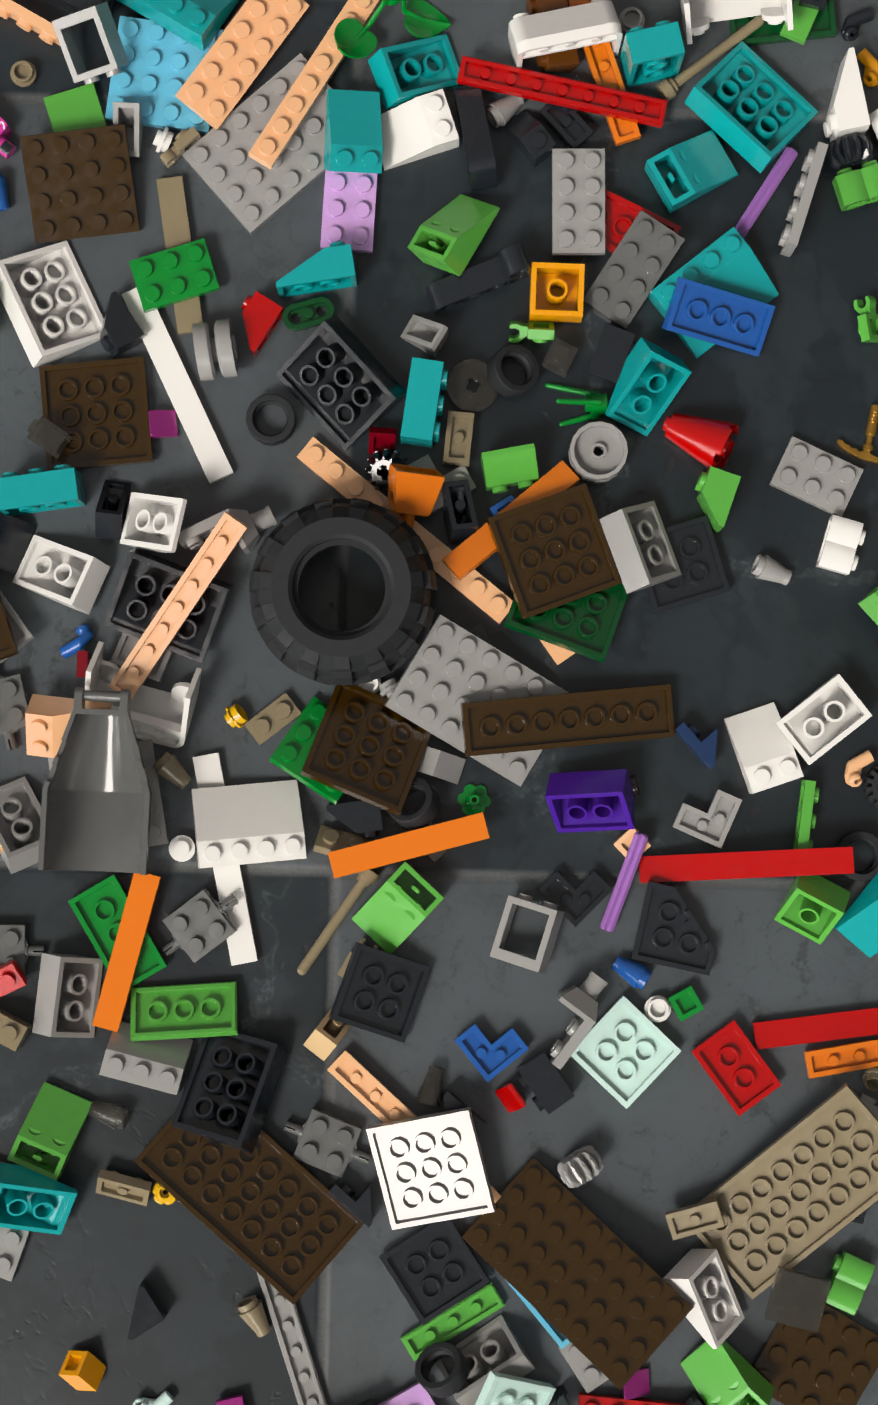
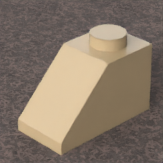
[303,1006,351,1061]

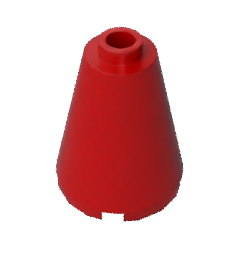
[662,413,739,469]

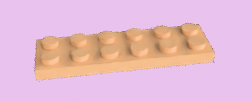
[175,0,310,130]

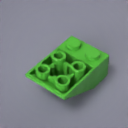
[407,194,500,276]
[352,861,444,953]
[7,1081,93,1181]
[680,1341,775,1405]

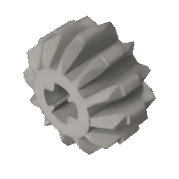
[557,1145,604,1188]

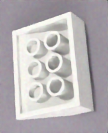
[0,240,104,368]
[191,780,307,869]

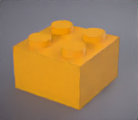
[529,262,585,323]

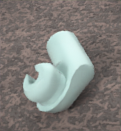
[133,1390,174,1405]

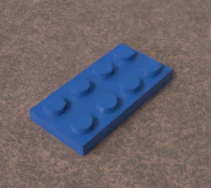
[662,276,776,357]

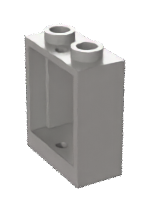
[51,2,129,85]
[490,892,564,973]

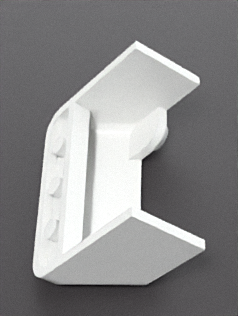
[508,0,623,68]
[680,0,793,45]
[85,641,202,748]

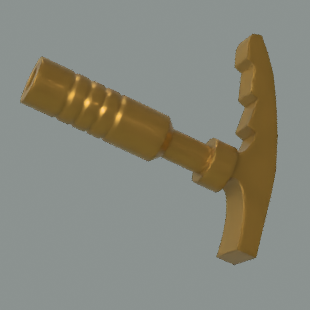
[836,405,878,464]

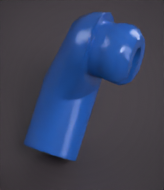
[59,624,94,659]

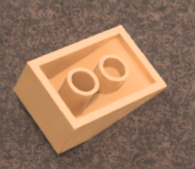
[25,694,112,758]

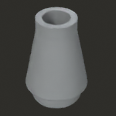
[485,95,524,128]
[751,554,792,585]

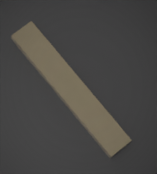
[156,176,203,335]

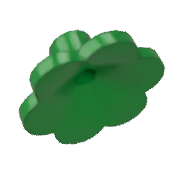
[458,784,491,815]

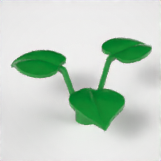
[334,0,451,59]

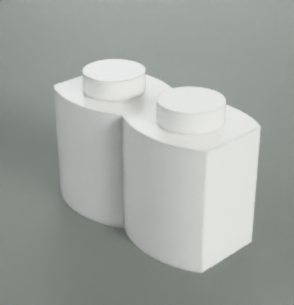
[816,515,866,575]

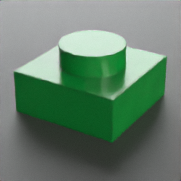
[667,985,704,1022]

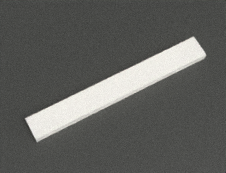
[121,287,234,484]
[192,753,258,966]

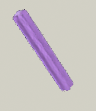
[735,147,798,239]
[600,832,648,932]

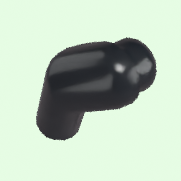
[841,8,873,41]

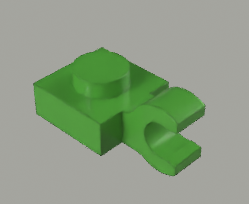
[854,296,878,343]
[509,321,554,343]

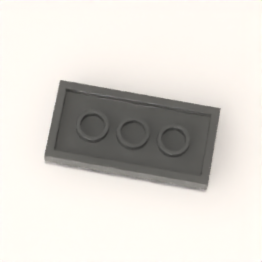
[584,210,685,329]

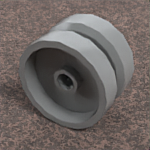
[192,318,238,382]
[568,421,628,484]

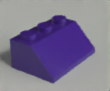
[545,769,635,833]

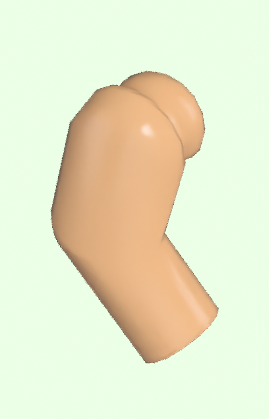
[844,750,874,787]

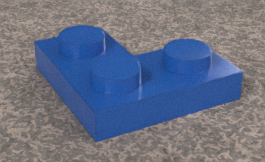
[454,1023,529,1082]

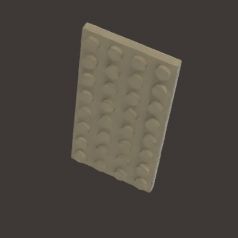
[696,1083,878,1300]

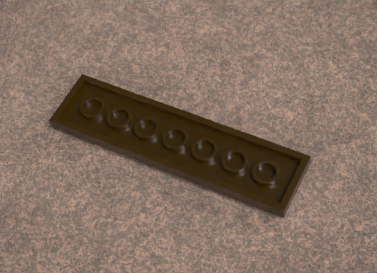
[461,684,675,757]

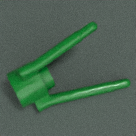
[545,383,607,427]

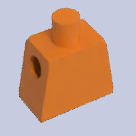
[387,463,445,528]

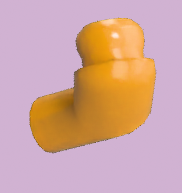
[856,48,878,87]

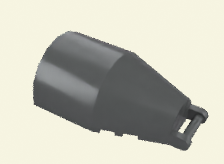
[38,687,152,875]

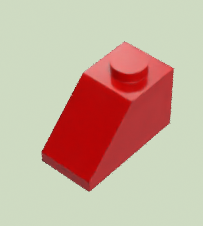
[242,291,284,357]

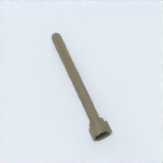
[656,16,764,102]
[297,869,380,975]

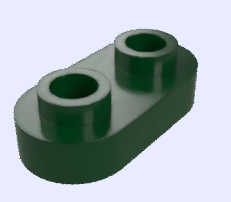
[283,297,335,332]

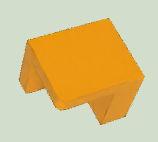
[58,1350,106,1391]

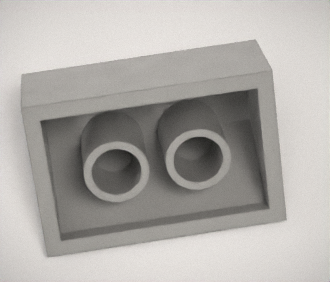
[599,501,682,594]
[32,953,103,1038]
[99,1021,194,1095]
[436,1315,535,1405]

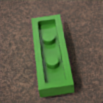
[793,780,819,849]

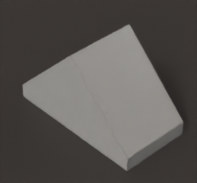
[113,101,143,157]
[400,314,448,357]
[417,746,466,785]

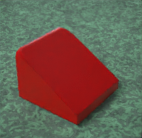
[495,1081,526,1113]

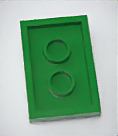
[129,238,220,313]

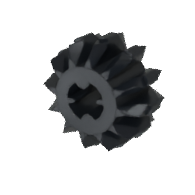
[827,133,873,170]
[364,447,408,493]

